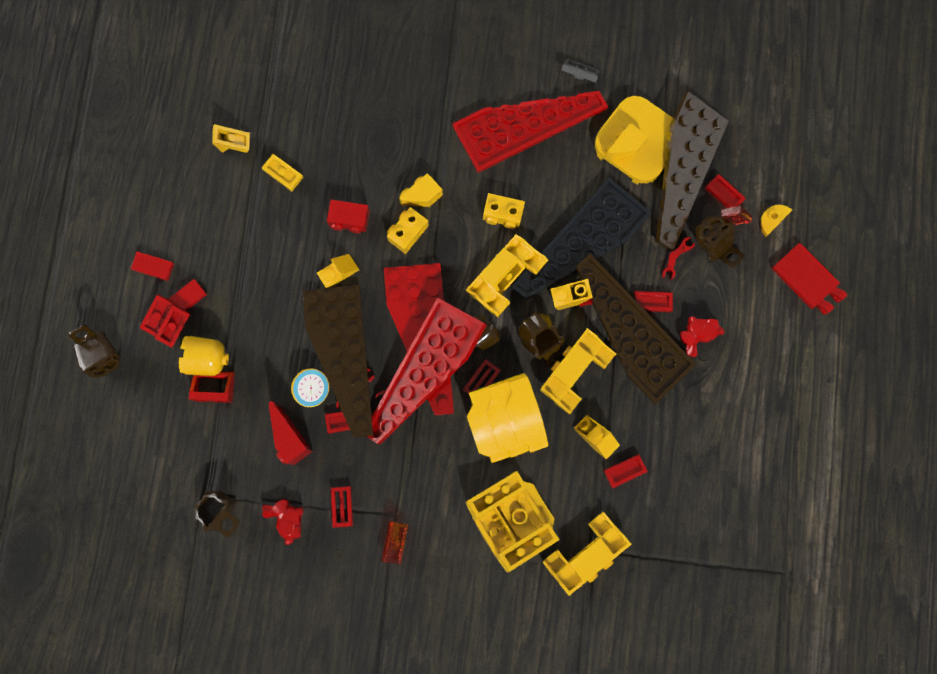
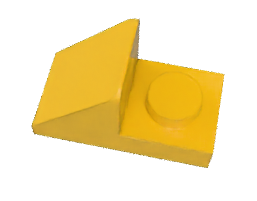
[212,124,250,153]
[317,254,359,288]

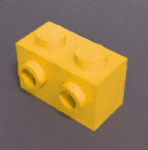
[483,193,525,229]
[387,207,429,254]

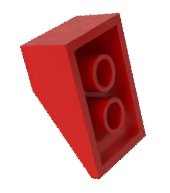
[269,401,313,465]

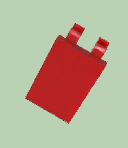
[771,243,848,315]

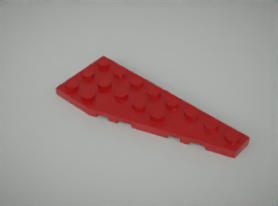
[452,91,608,173]
[384,263,454,416]
[367,297,487,444]

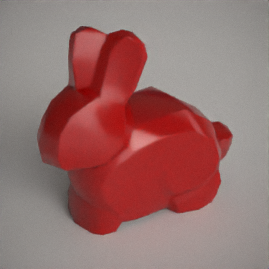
[680,317,724,358]
[262,499,304,545]

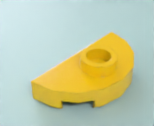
[760,205,792,237]

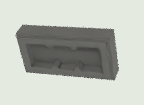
[561,59,600,82]

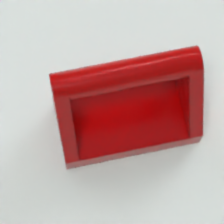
[188,371,235,403]

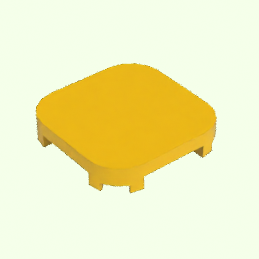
[595,96,673,185]

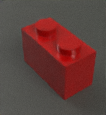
[327,200,370,233]

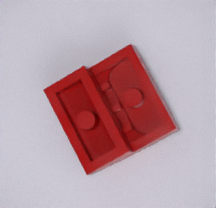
[139,294,190,348]

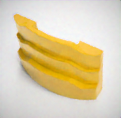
[467,373,548,463]
[466,471,559,573]

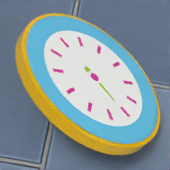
[291,368,329,407]

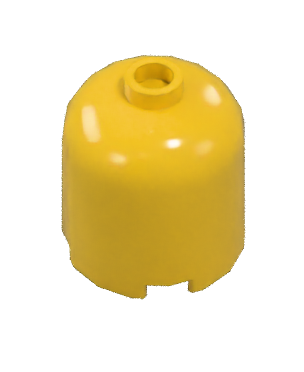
[179,336,229,376]

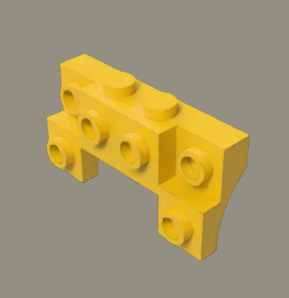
[466,235,548,317]
[540,328,616,415]
[542,512,631,596]

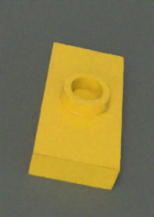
[262,154,303,191]

